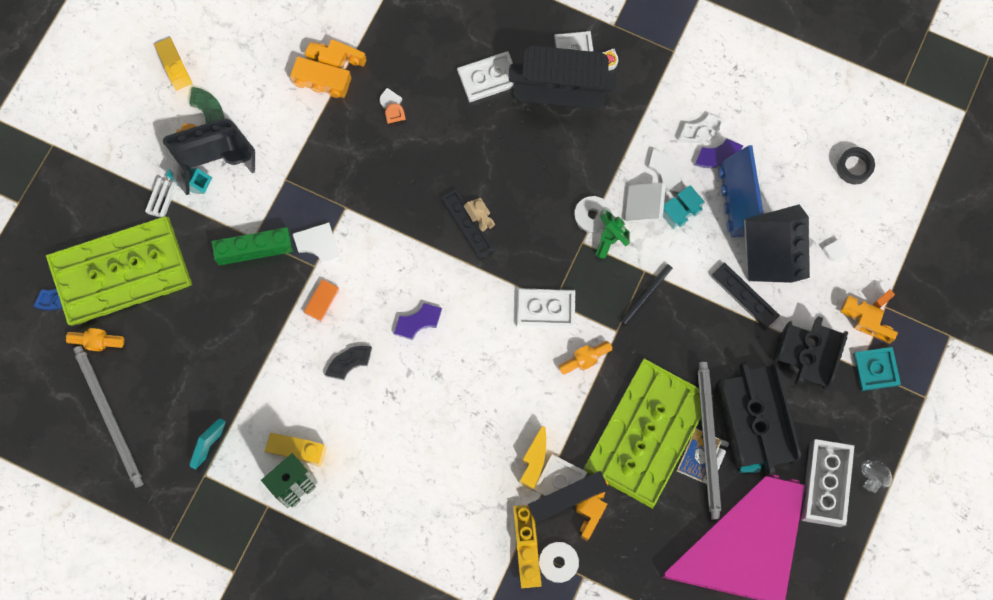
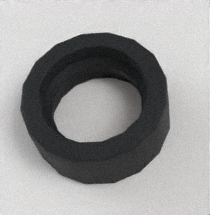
[837,147,875,185]

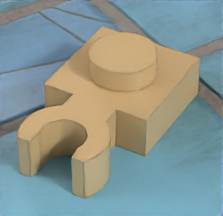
[464,198,495,232]

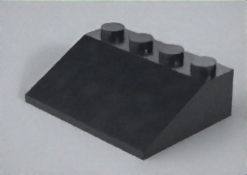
[744,204,810,283]

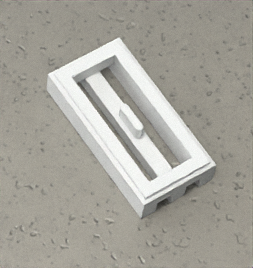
[145,178,177,218]

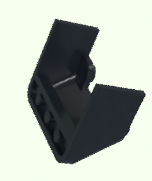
[163,119,255,195]

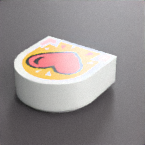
[603,49,618,70]

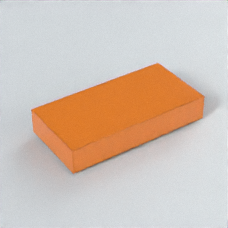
[304,279,340,322]

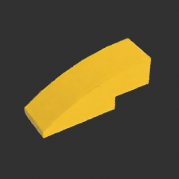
[519,426,547,491]

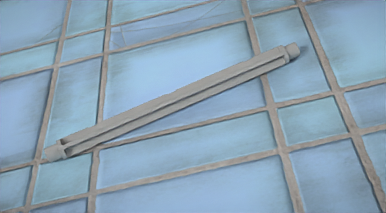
[73,346,144,488]
[698,362,721,520]

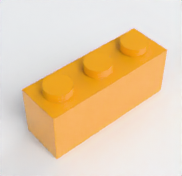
[290,56,351,98]

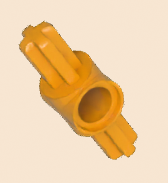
[66,328,124,351]
[558,341,612,375]

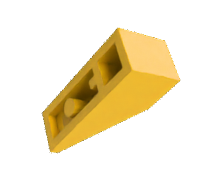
[154,37,193,91]
[264,433,327,467]

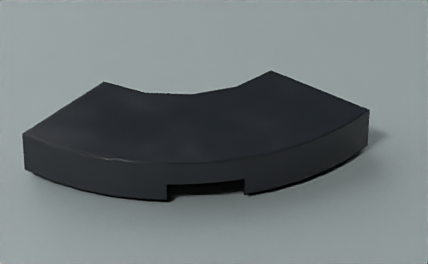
[325,346,372,381]

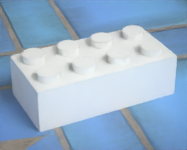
[801,439,854,527]

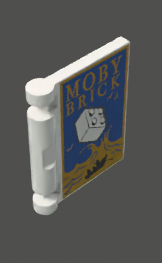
[677,428,730,485]

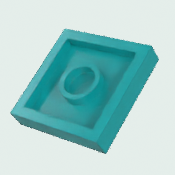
[853,347,901,391]

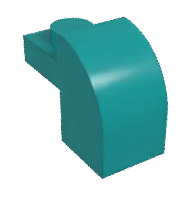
[164,166,213,194]

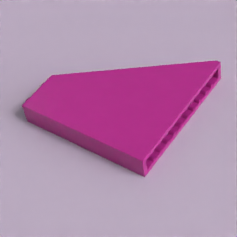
[662,475,805,600]

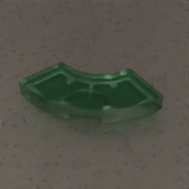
[189,87,225,123]

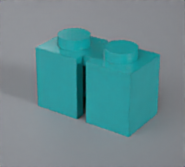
[663,185,705,229]

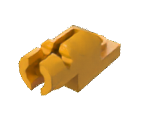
[305,39,366,69]
[840,295,898,344]
[576,480,609,541]

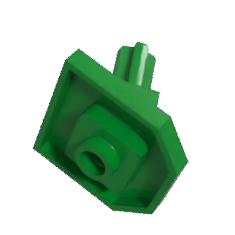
[595,208,630,259]

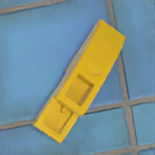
[513,505,541,588]

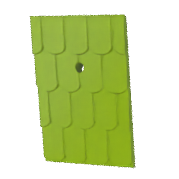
[46,216,192,326]
[583,359,701,509]

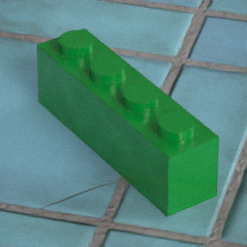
[212,227,293,266]

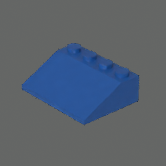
[718,145,764,238]

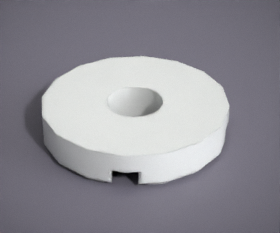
[574,196,612,234]
[539,542,579,583]

